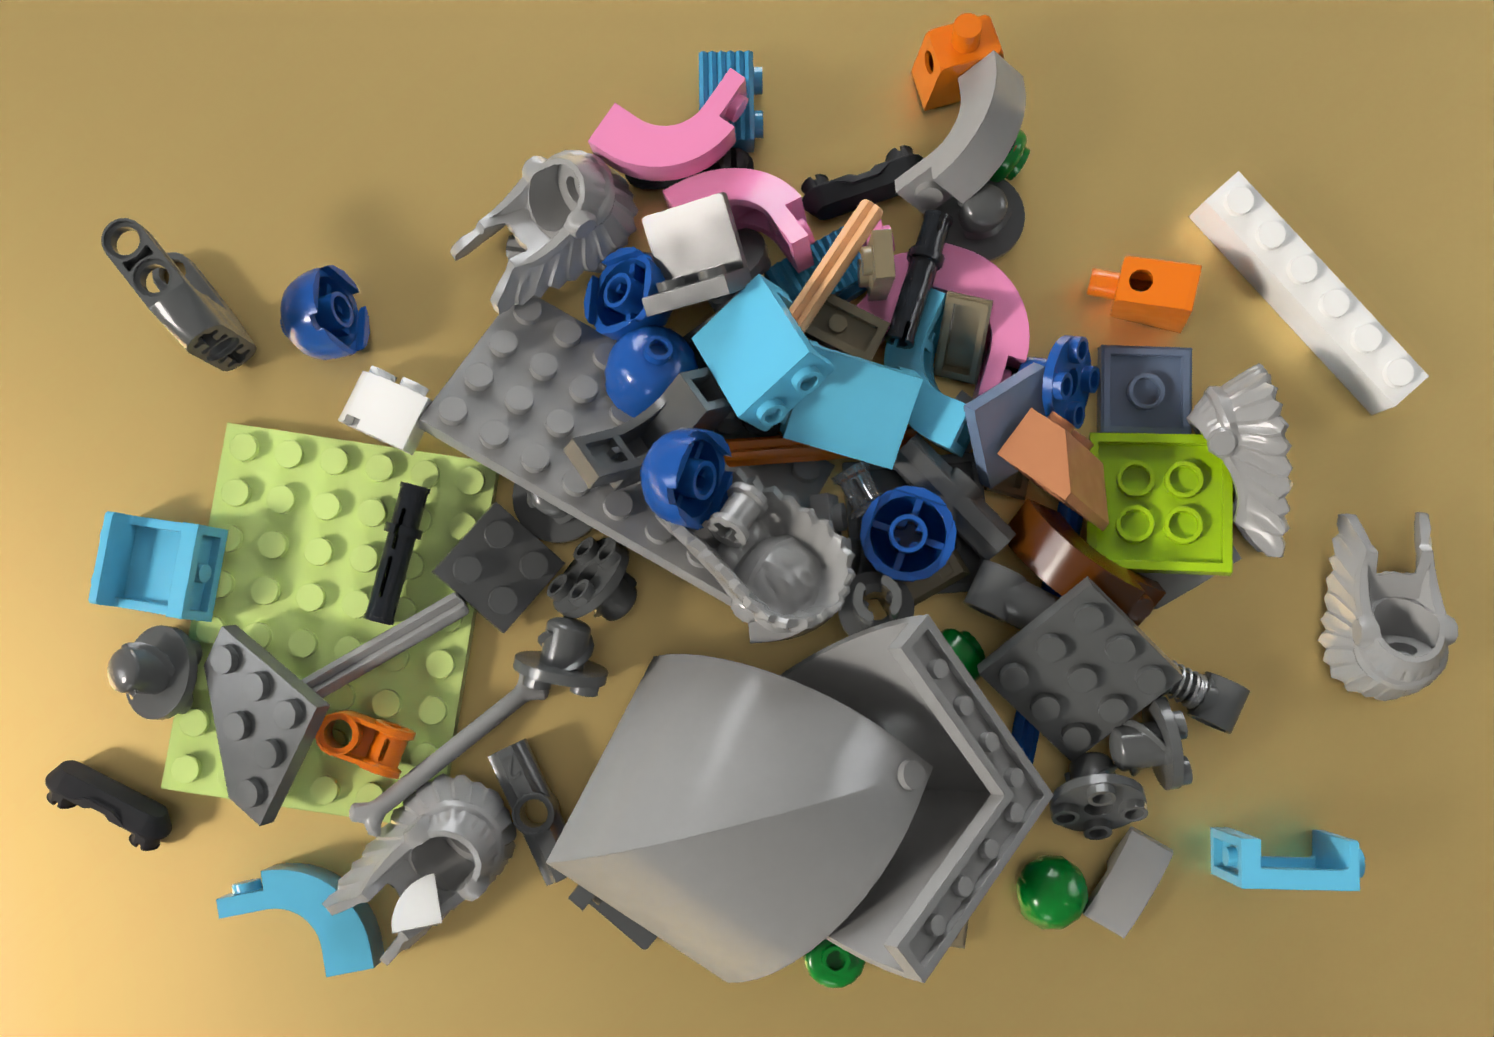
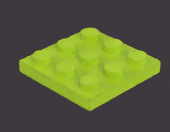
[1086,432,1233,576]

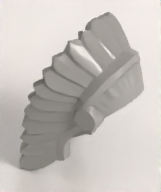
[450,150,638,314]
[1186,363,1293,558]
[655,463,856,633]
[1318,512,1458,701]
[322,774,517,966]

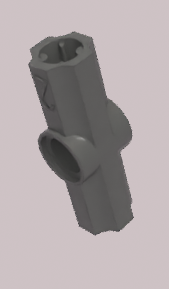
[893,433,1016,560]
[488,738,567,886]

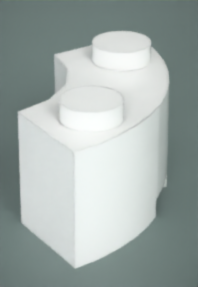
[338,365,432,455]

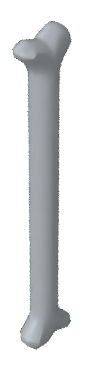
[349,673,549,837]

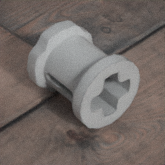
[707,482,769,548]

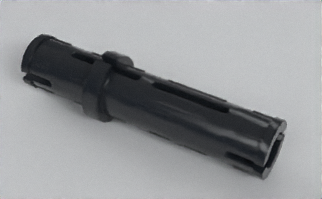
[884,209,953,349]
[363,482,431,625]

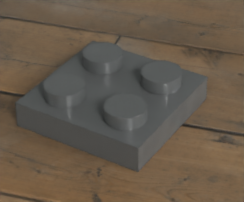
[432,502,565,633]

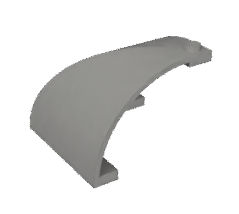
[780,614,1054,983]
[546,654,933,983]

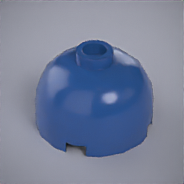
[584,247,673,341]
[280,265,370,360]
[605,325,698,418]
[640,428,733,530]
[860,485,957,582]

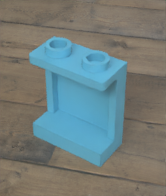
[691,274,834,431]
[779,339,923,470]
[88,511,229,622]
[1210,827,1365,891]

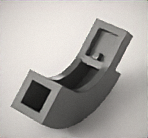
[563,367,733,491]

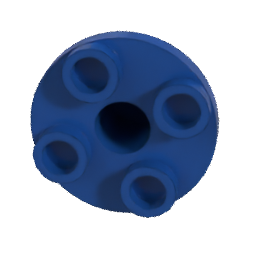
[1017,335,1100,429]

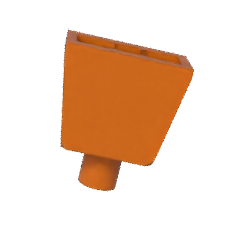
[911,13,1004,111]
[1087,256,1202,333]

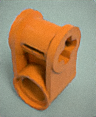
[315,710,416,779]

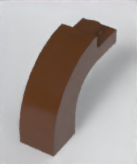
[1008,499,1166,626]

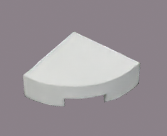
[391,873,442,934]

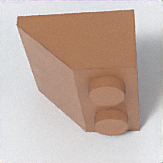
[997,408,1109,531]

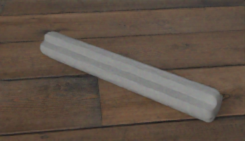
[302,592,469,698]

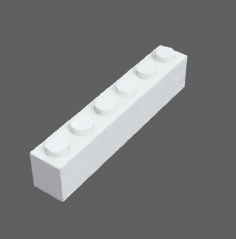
[1188,171,1429,415]

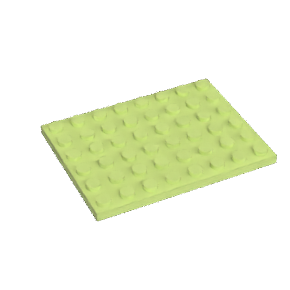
[161,423,499,823]

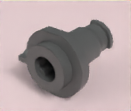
[838,571,914,636]

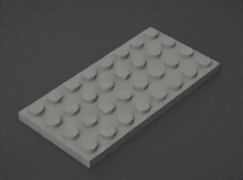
[419,295,835,606]

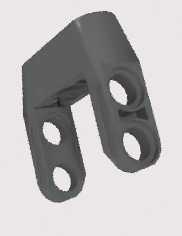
[101,218,257,371]

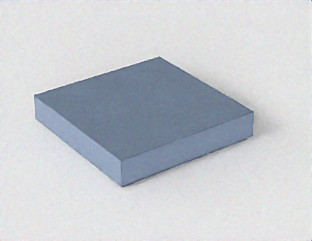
[1097,345,1192,434]
[963,362,1046,489]

